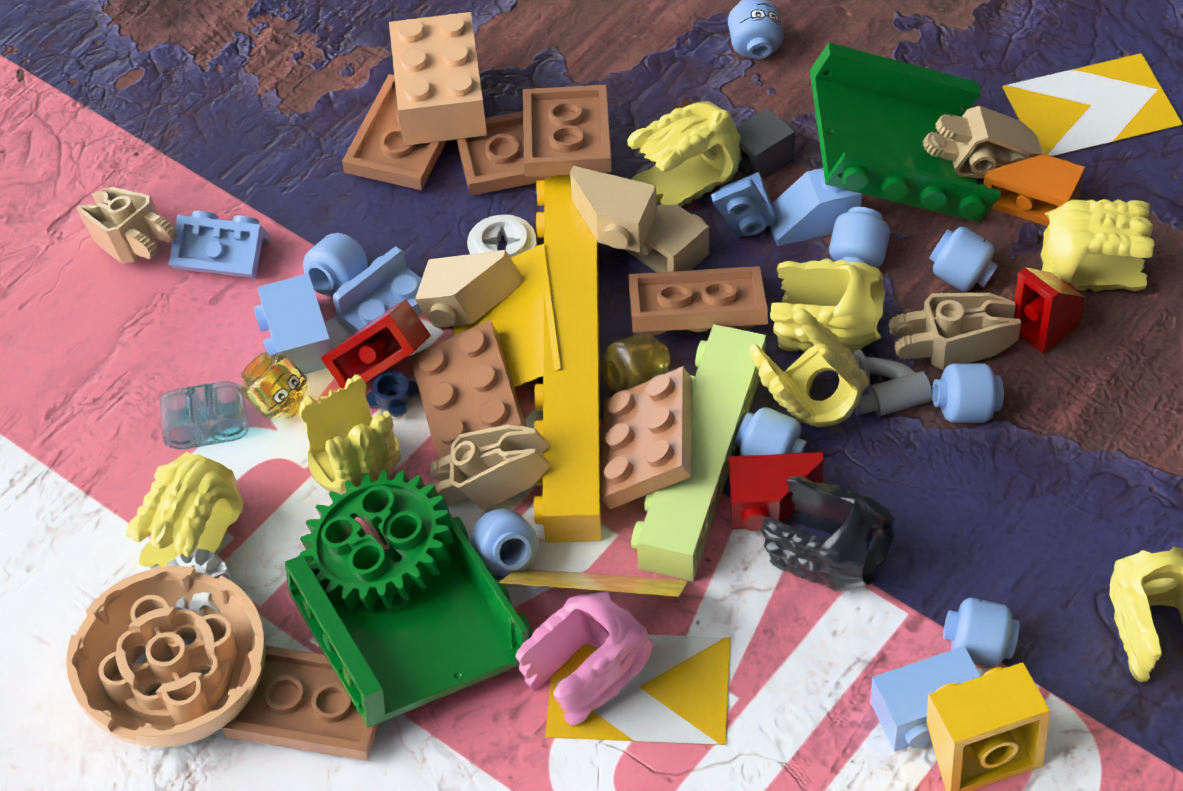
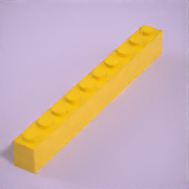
[534,175,602,543]

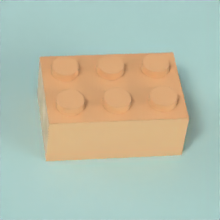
[389,12,487,146]

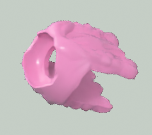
[515,591,654,726]

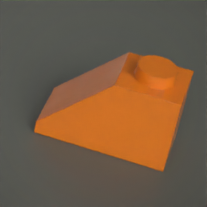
[984,154,1085,226]

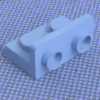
[168,211,270,279]
[333,246,423,334]

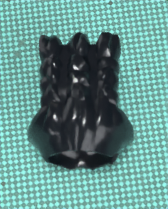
[761,476,894,591]

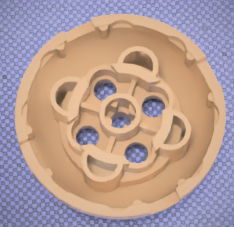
[66,566,266,748]

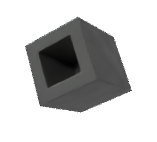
[736,108,795,179]

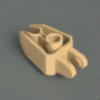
[923,106,1043,179]
[76,187,177,264]
[888,293,1021,370]
[430,424,550,511]

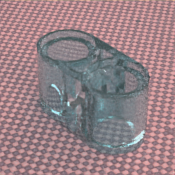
[159,381,249,449]

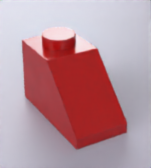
[1014,267,1085,355]
[321,299,431,388]
[729,452,824,531]

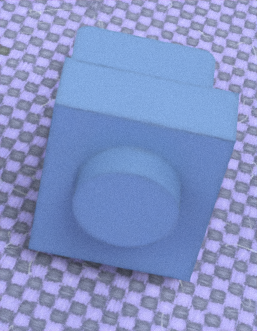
[711,172,777,238]

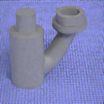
[852,349,932,417]

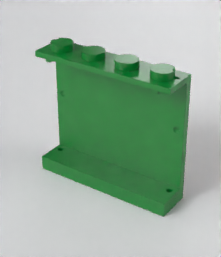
[810,42,1001,222]
[285,512,533,728]

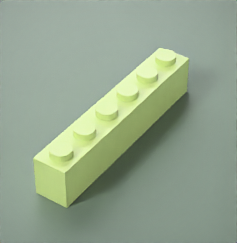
[631,324,766,582]

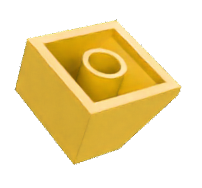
[926,662,1050,791]

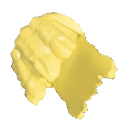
[627,101,742,207]
[1041,199,1154,292]
[770,258,885,353]
[750,309,870,428]
[299,375,401,495]
[126,452,244,569]
[1110,546,1183,682]

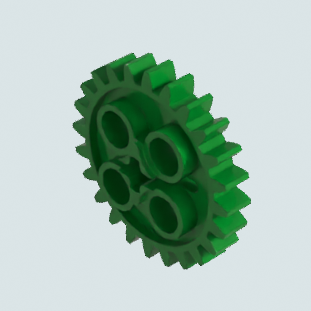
[300,470,454,612]

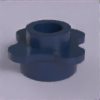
[366,371,419,417]

